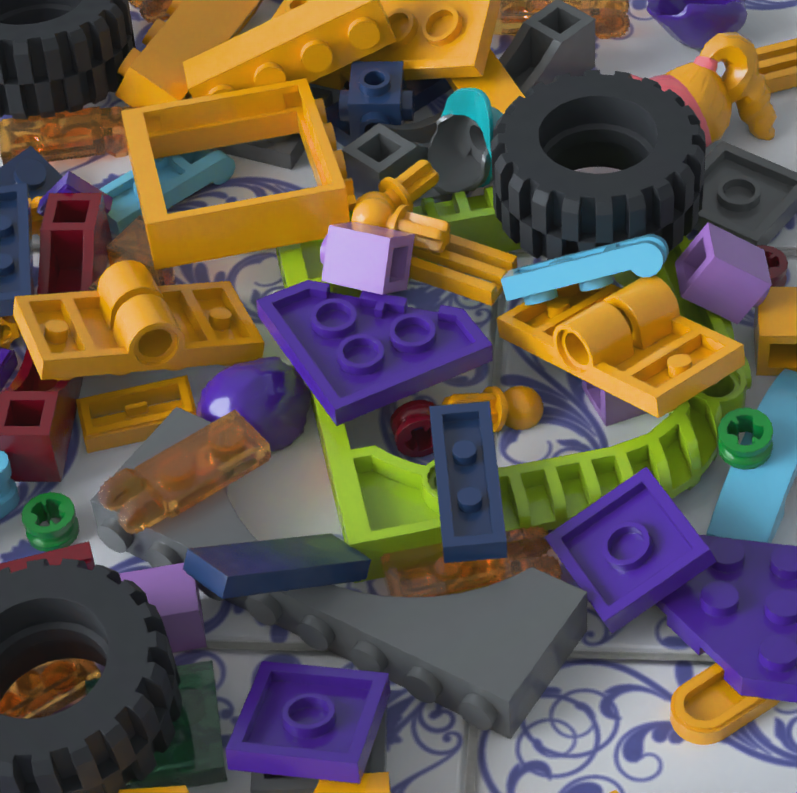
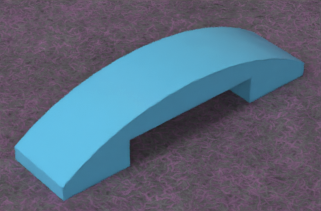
[706,369,797,543]

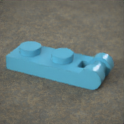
[99,149,235,238]
[501,234,669,305]

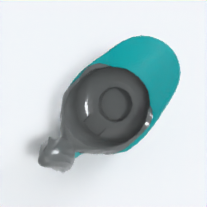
[413,87,503,207]

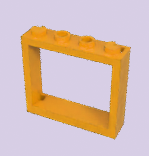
[121,78,357,270]

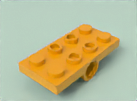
[13,260,265,380]
[496,275,745,418]

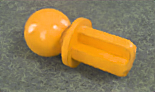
[353,159,439,212]
[351,198,451,253]
[442,385,544,432]

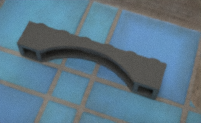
[341,0,595,200]

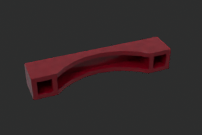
[0,193,112,482]

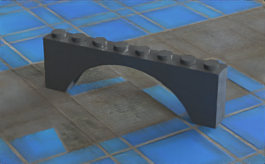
[90,407,587,739]

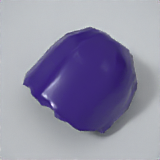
[646,0,747,49]
[196,356,311,458]

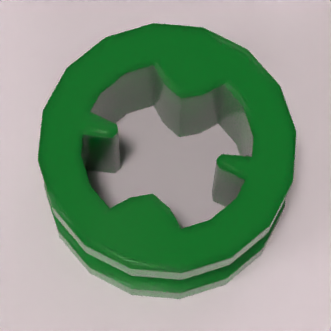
[718,407,773,470]
[21,492,80,552]

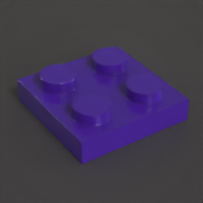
[544,467,717,634]
[225,661,391,784]

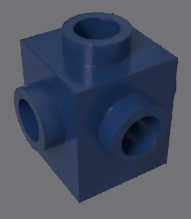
[339,61,414,142]

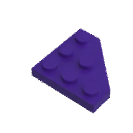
[256,280,493,426]
[655,535,797,703]

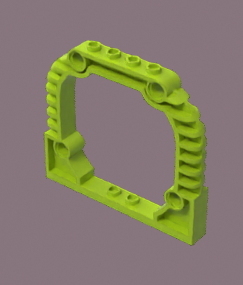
[275,186,752,583]

